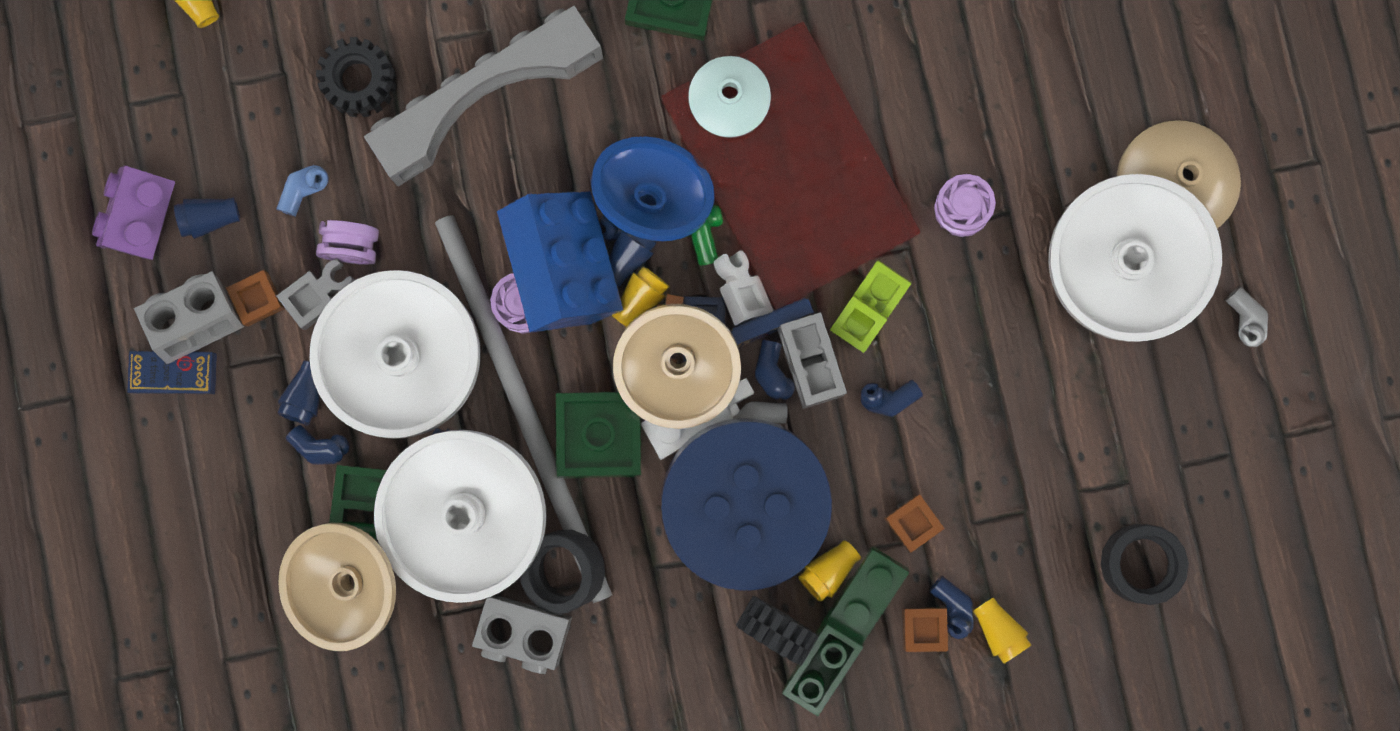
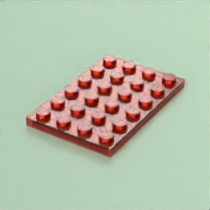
[660,22,921,310]

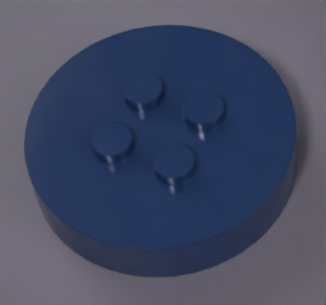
[661,418,832,590]

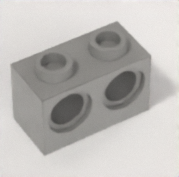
[134,271,244,364]
[778,312,847,409]
[472,595,572,674]

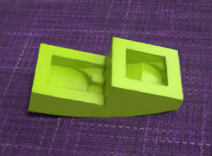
[830,260,912,353]

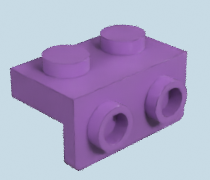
[92,166,175,260]

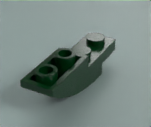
[782,546,909,716]

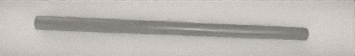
[435,215,612,603]

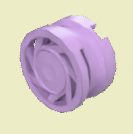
[934,174,996,237]
[316,220,379,265]
[490,273,530,334]

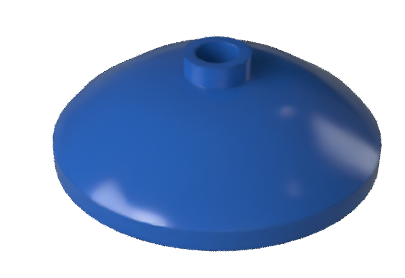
[591,137,714,241]

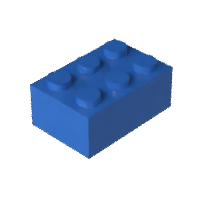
[497,191,623,333]

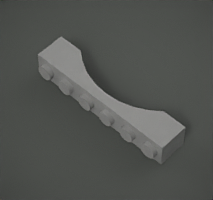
[364,6,603,187]

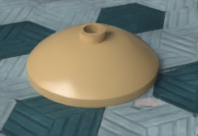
[1117,120,1241,229]
[613,304,741,429]
[278,523,396,651]

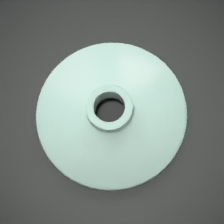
[689,56,771,138]

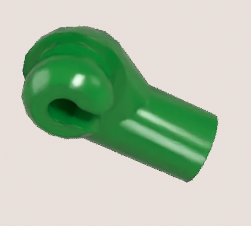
[691,205,723,266]

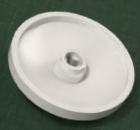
[1048,174,1222,342]
[310,270,480,438]
[374,430,546,603]

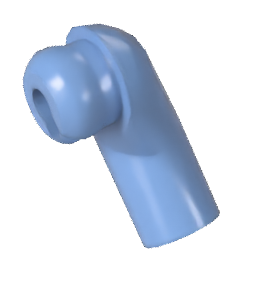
[276,165,329,217]

